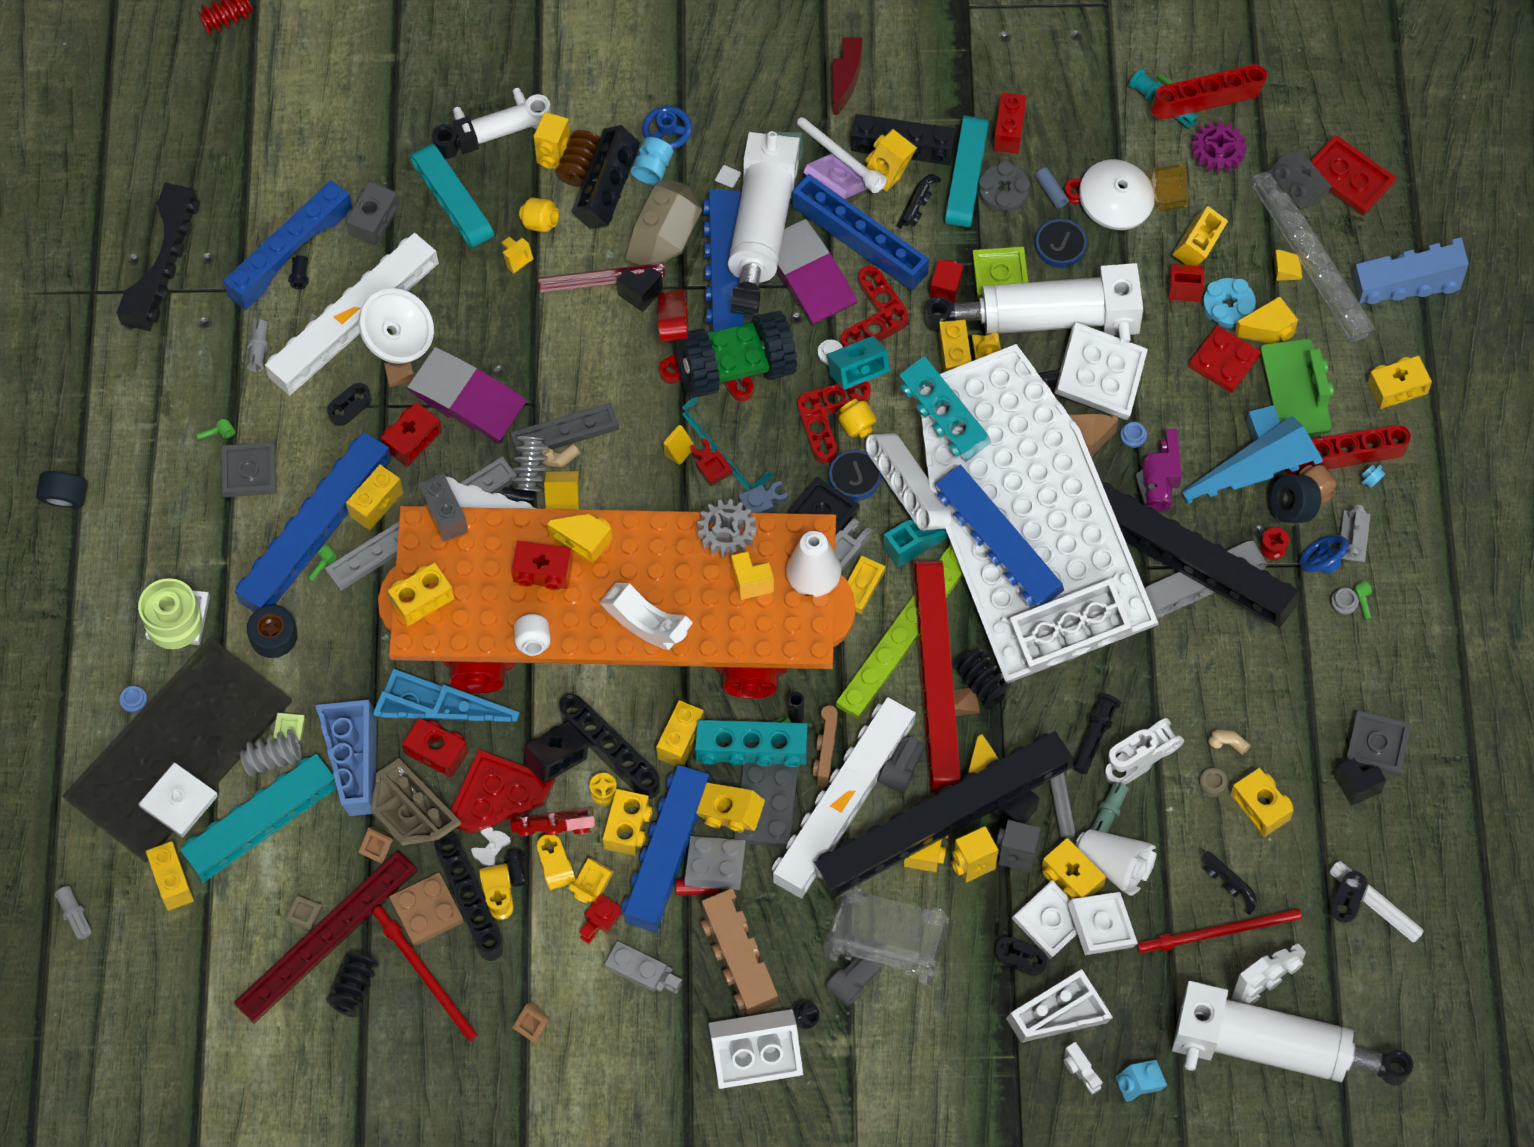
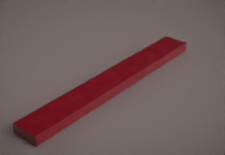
[234,850,418,1024]

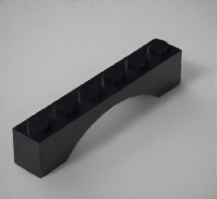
[117,182,200,331]

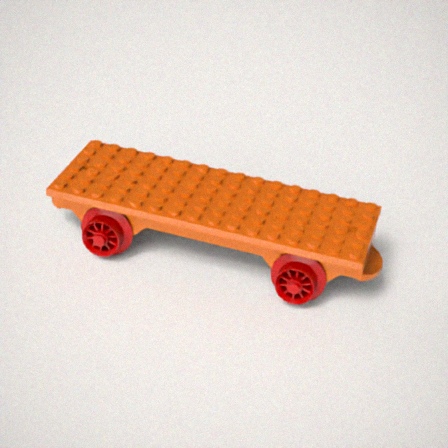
[378,506,856,699]

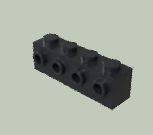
[851,114,956,166]

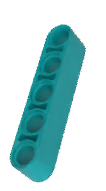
[945,115,989,228]
[410,143,494,249]

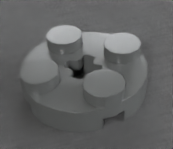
[979,161,1030,212]

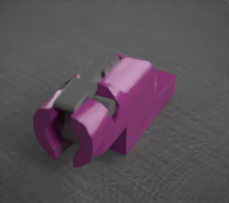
[1136,429,1182,512]

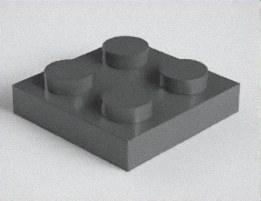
[222,442,277,497]
[1345,710,1411,776]

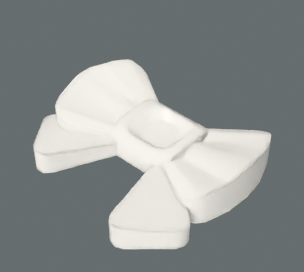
[471,827,512,867]

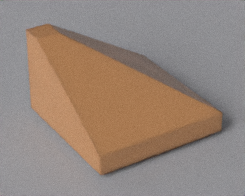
[384,362,414,387]
[954,688,980,716]
[358,825,394,864]
[512,1002,550,1043]

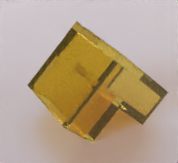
[1151,164,1190,212]

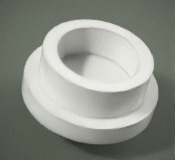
[818,340,843,365]

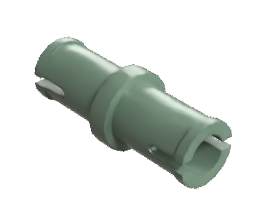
[1090,782,1129,833]

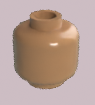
[1299,465,1337,505]

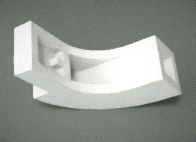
[600,582,693,650]

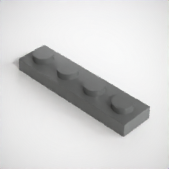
[510,403,619,456]

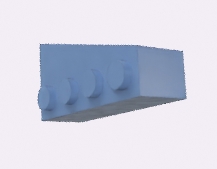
[315,700,377,816]

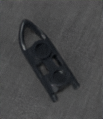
[896,174,941,229]
[1203,851,1257,915]

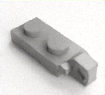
[604,941,682,994]

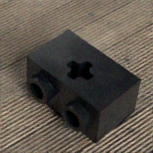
[524,721,589,784]

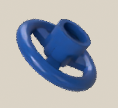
[642,106,692,149]
[1299,535,1349,574]

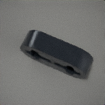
[327,383,372,426]
[1332,871,1368,923]
[995,937,1047,976]

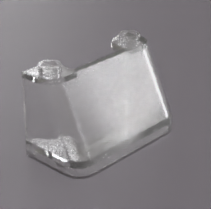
[824,887,949,986]

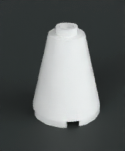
[786,531,841,597]
[1076,829,1156,895]

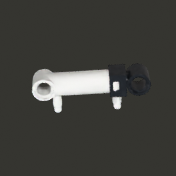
[432,88,551,159]

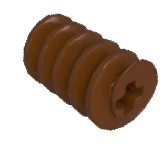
[556,130,600,187]

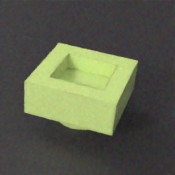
[273,713,306,744]

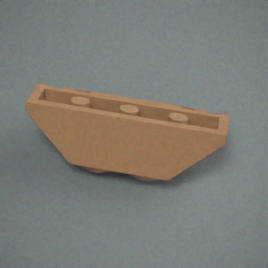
[1069,414,1118,457]

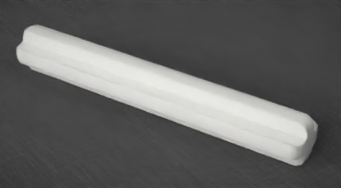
[1330,861,1423,942]

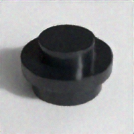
[793,1001,819,1030]

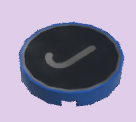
[1035,219,1087,268]
[829,450,882,501]

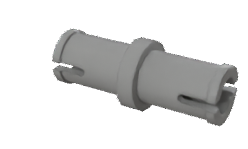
[247,319,269,372]

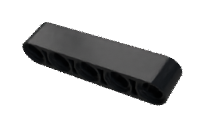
[559,694,660,799]
[434,832,504,961]

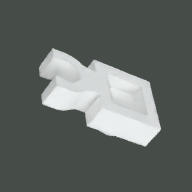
[1064,1042,1103,1095]

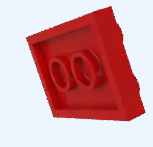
[1310,135,1397,215]

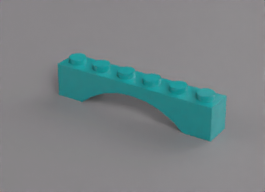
[883,520,949,568]

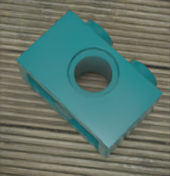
[827,336,890,390]

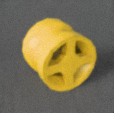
[589,773,617,806]

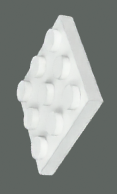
[1054,322,1148,420]

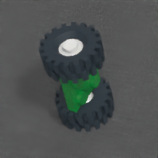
[674,311,797,398]

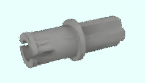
[55,886,92,940]

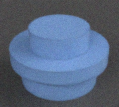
[1120,422,1147,448]
[120,686,147,713]

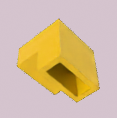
[544,471,580,510]
[731,551,774,600]

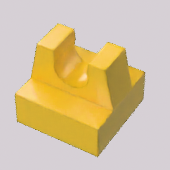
[501,237,533,274]

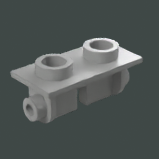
[1339,505,1370,563]

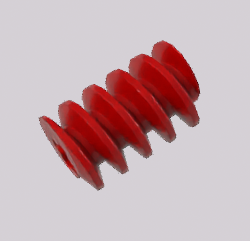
[197,0,254,36]

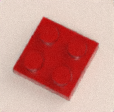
[1188,325,1261,394]

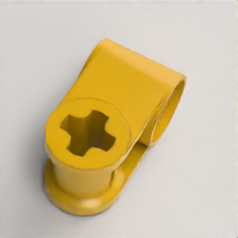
[537,834,576,891]
[479,863,513,920]

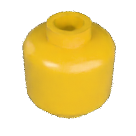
[519,198,559,232]
[838,399,877,439]

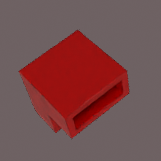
[1168,264,1204,302]

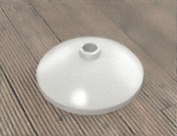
[1079,159,1155,230]
[359,288,434,364]

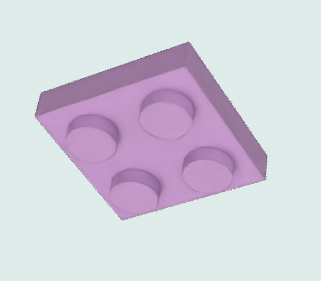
[803,154,868,199]

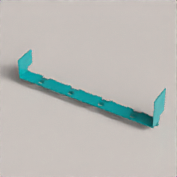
[682,397,774,491]

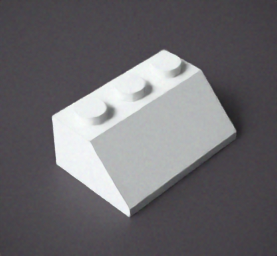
[708,1009,803,1089]

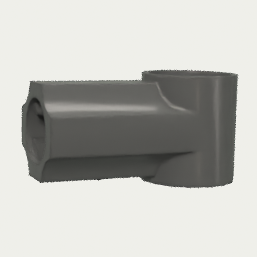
[878,736,925,794]
[826,949,883,1007]

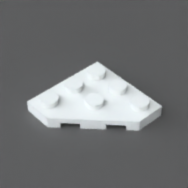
[1231,943,1306,1005]

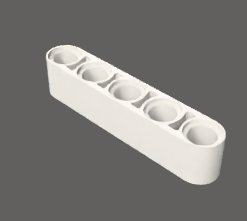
[866,433,951,531]

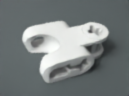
[1105,718,1184,787]

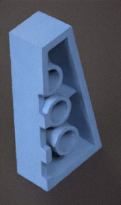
[1353,237,1469,304]

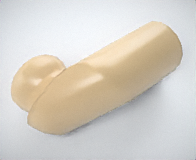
[541,444,580,468]
[1208,729,1251,755]

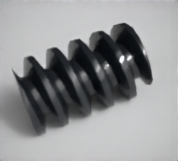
[953,649,1010,709]
[326,953,379,1017]

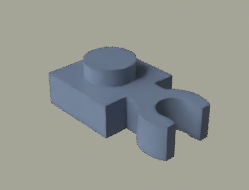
[738,481,788,513]

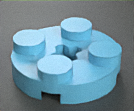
[1203,278,1256,328]

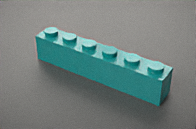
[180,754,337,884]

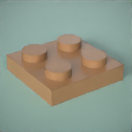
[389,872,464,947]

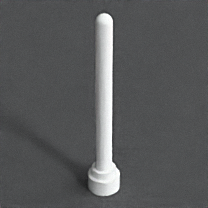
[797,117,887,193]

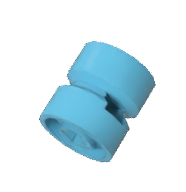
[631,137,674,185]

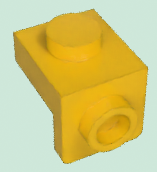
[568,858,614,903]

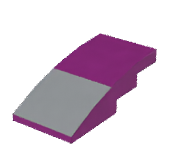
[776,219,858,326]
[406,347,527,443]

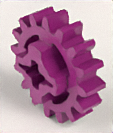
[1191,121,1247,174]

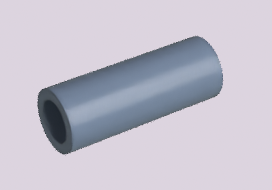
[1035,168,1069,208]

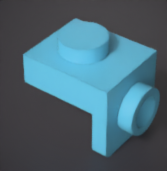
[1116,1060,1167,1102]

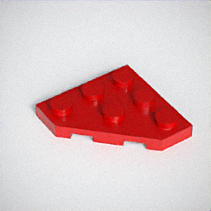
[450,750,555,834]
[510,807,595,836]

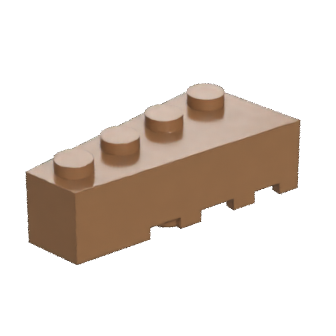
[700,888,778,1017]

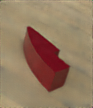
[833,37,862,115]

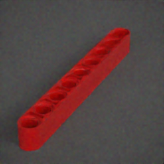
[913,560,960,792]

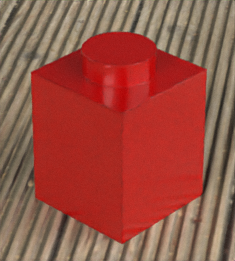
[930,259,963,303]

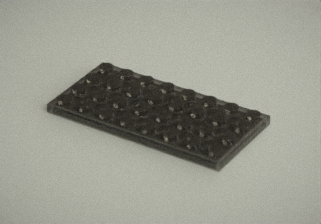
[62,637,292,863]

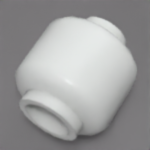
[513,614,551,656]

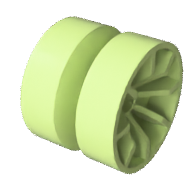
[138,578,203,649]

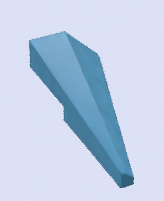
[1182,416,1323,504]
[373,669,520,722]

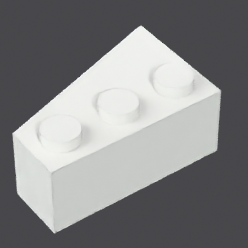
[1006,969,1113,1043]

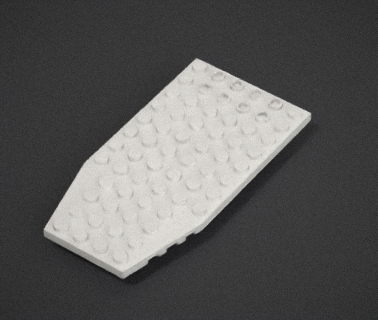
[921,344,1159,683]

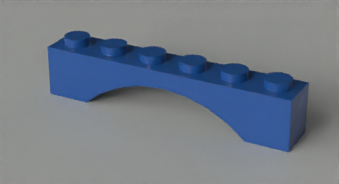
[223,180,353,311]

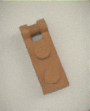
[813,705,838,787]

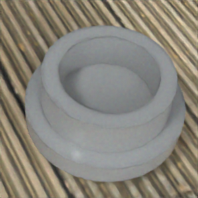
[1331,588,1359,614]

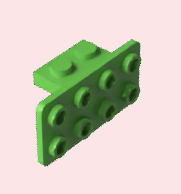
[1261,339,1334,435]

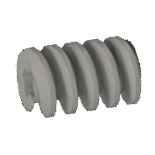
[511,436,549,492]
[240,729,303,776]

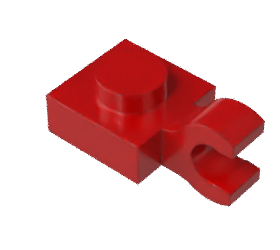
[579,894,623,944]

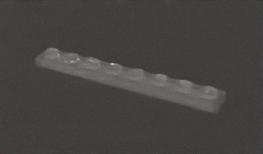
[1250,171,1376,342]

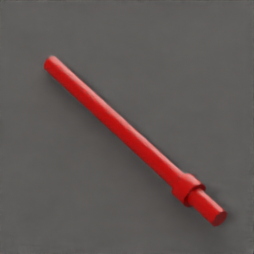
[372,906,478,1042]
[1137,909,1302,954]

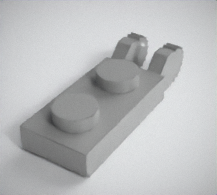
[835,518,873,573]

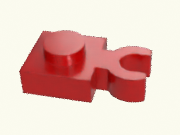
[690,438,733,487]

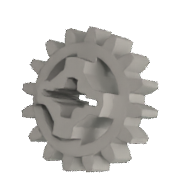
[697,499,757,558]

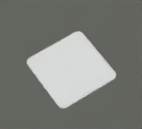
[715,165,741,188]

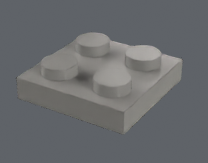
[685,836,746,890]

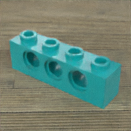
[899,356,991,462]
[695,720,808,767]

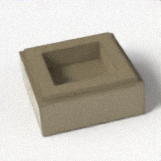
[284,895,323,932]

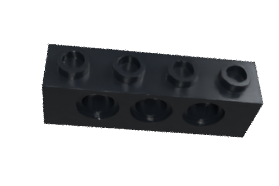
[571,125,640,229]

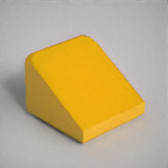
[1274,250,1302,281]
[663,425,694,465]

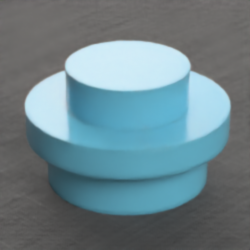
[1361,464,1386,488]

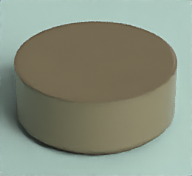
[1199,768,1228,797]

